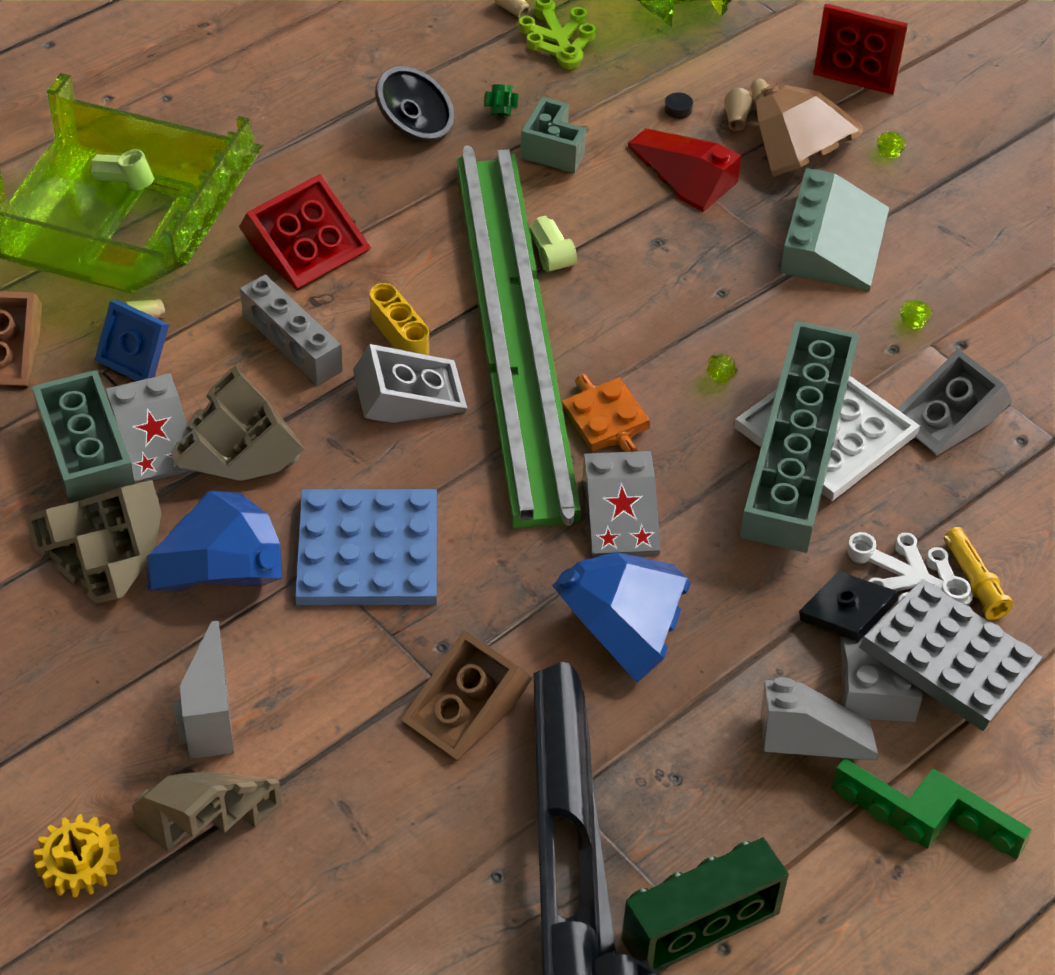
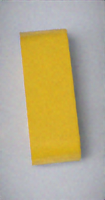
[369,283,430,355]

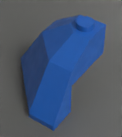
[147,491,282,592]
[552,552,691,683]

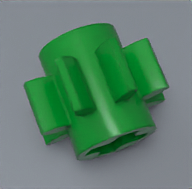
[484,84,519,116]

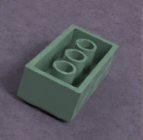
[32,370,135,504]

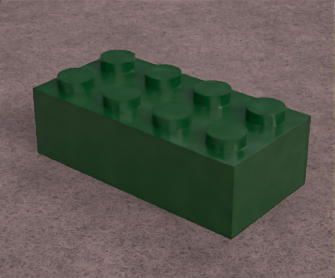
[621,837,789,971]

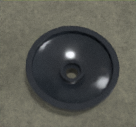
[375,66,454,141]

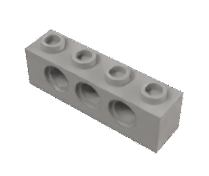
[240,274,343,386]

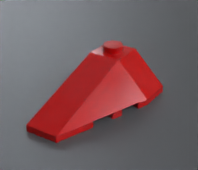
[628,128,741,212]

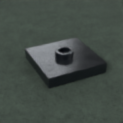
[799,571,898,642]

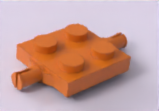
[562,374,650,453]

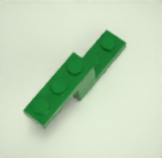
[832,758,1032,859]

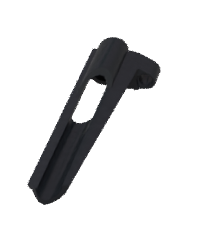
[533,662,661,975]

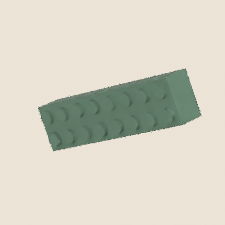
[740,321,859,553]

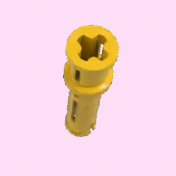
[943,527,1014,620]

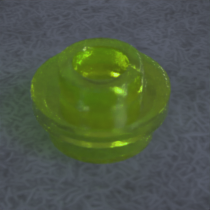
[877,132,906,158]
[900,300,932,329]
[706,354,738,383]

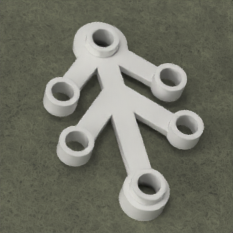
[847,532,973,606]

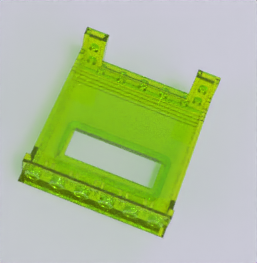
[0,73,264,293]

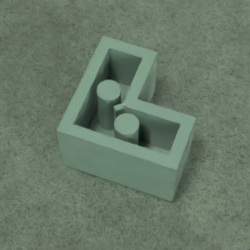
[520,97,586,173]

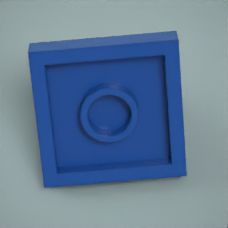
[94,300,169,381]

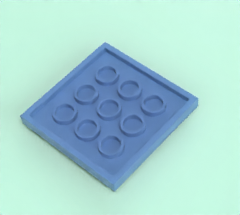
[295,489,437,605]

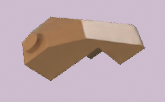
[756,84,863,177]

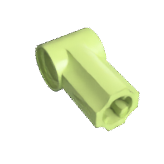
[91,149,154,190]
[529,216,577,272]

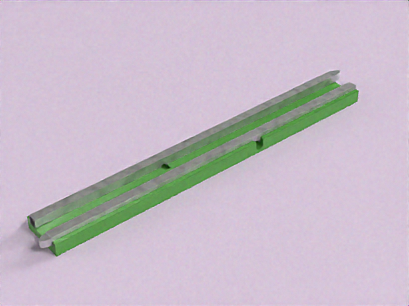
[457,145,581,529]

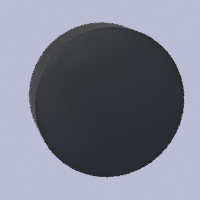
[664,92,693,119]

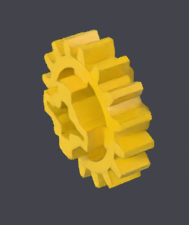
[33,814,121,898]

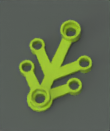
[518,0,596,70]

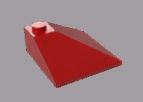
[813,3,908,95]
[239,173,371,290]

